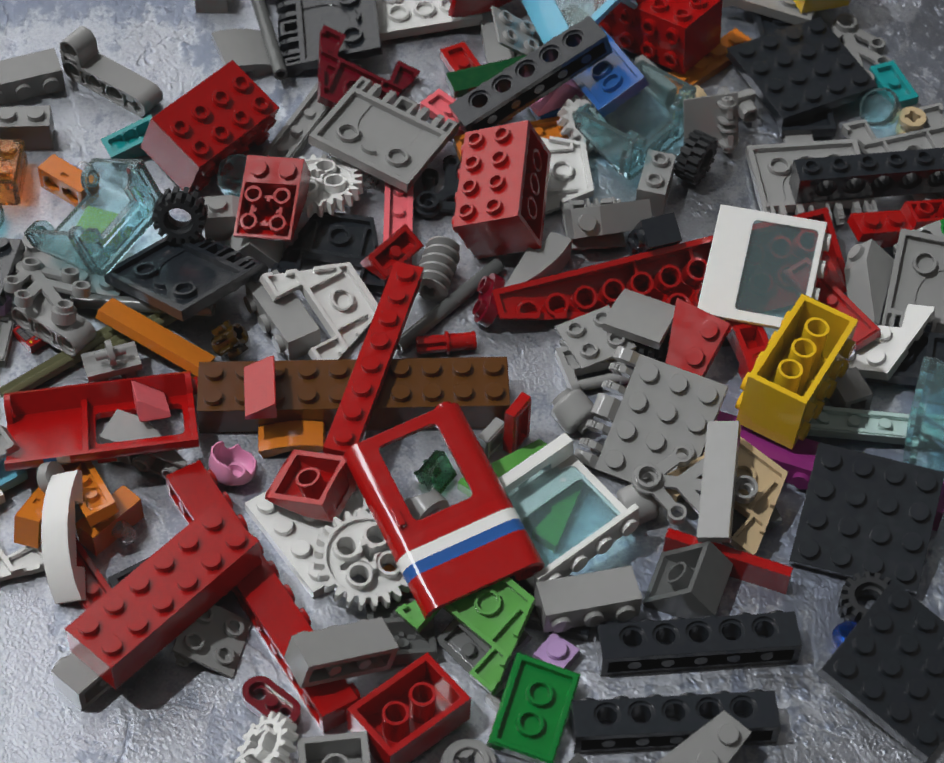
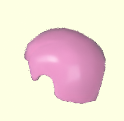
[208,441,257,486]

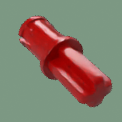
[416,331,477,355]

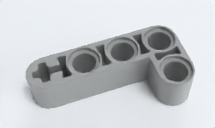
[60,26,163,117]

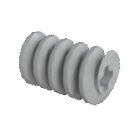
[417,236,460,302]

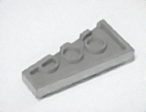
[656,711,751,763]

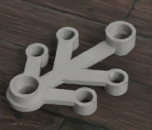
[832,13,891,80]
[4,257,91,326]
[631,445,758,525]

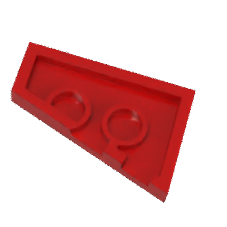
[665,298,732,377]

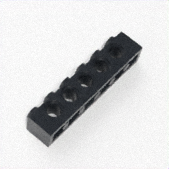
[449,15,613,133]
[789,147,944,204]
[595,610,802,677]
[570,689,781,754]

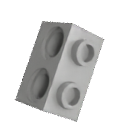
[636,149,676,217]

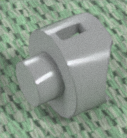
[405,487,449,520]

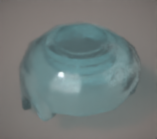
[859,87,901,129]
[216,154,247,197]

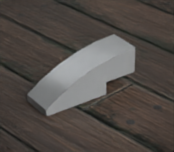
[504,231,572,287]

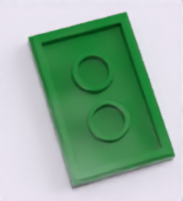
[486,652,581,763]

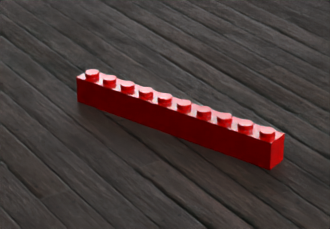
[166,460,361,734]

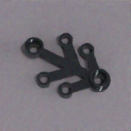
[413,155,460,218]

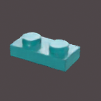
[869,60,919,111]

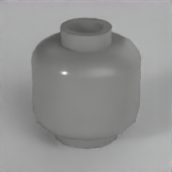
[551,388,594,434]
[617,480,662,526]

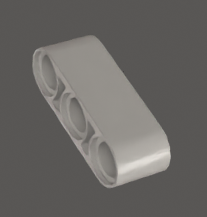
[11,293,97,356]

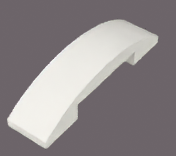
[41,470,86,604]

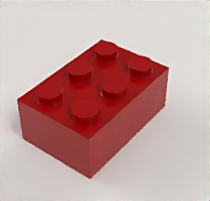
[347,652,471,763]

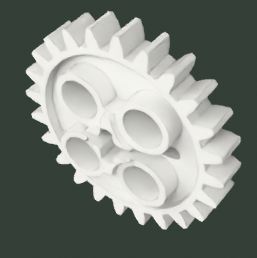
[300,154,363,218]
[313,508,410,611]

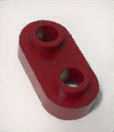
[472,273,505,328]
[242,676,301,726]

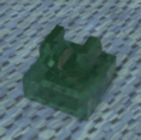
[414,450,457,494]

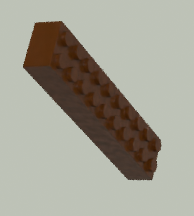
[197,357,510,434]

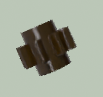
[211,320,249,360]

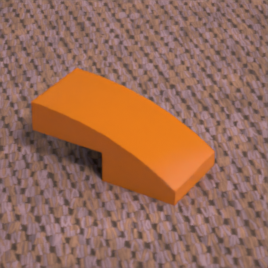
[258,420,326,459]

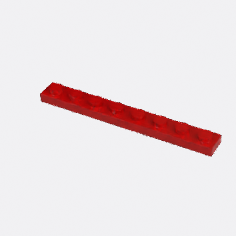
[323,261,424,456]

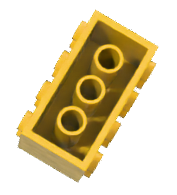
[735,294,858,450]

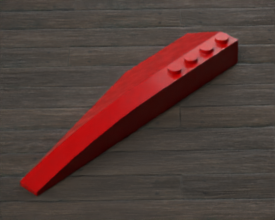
[491,207,847,320]

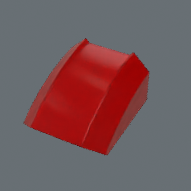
[265,449,356,522]

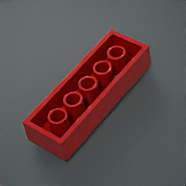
[64,504,262,690]

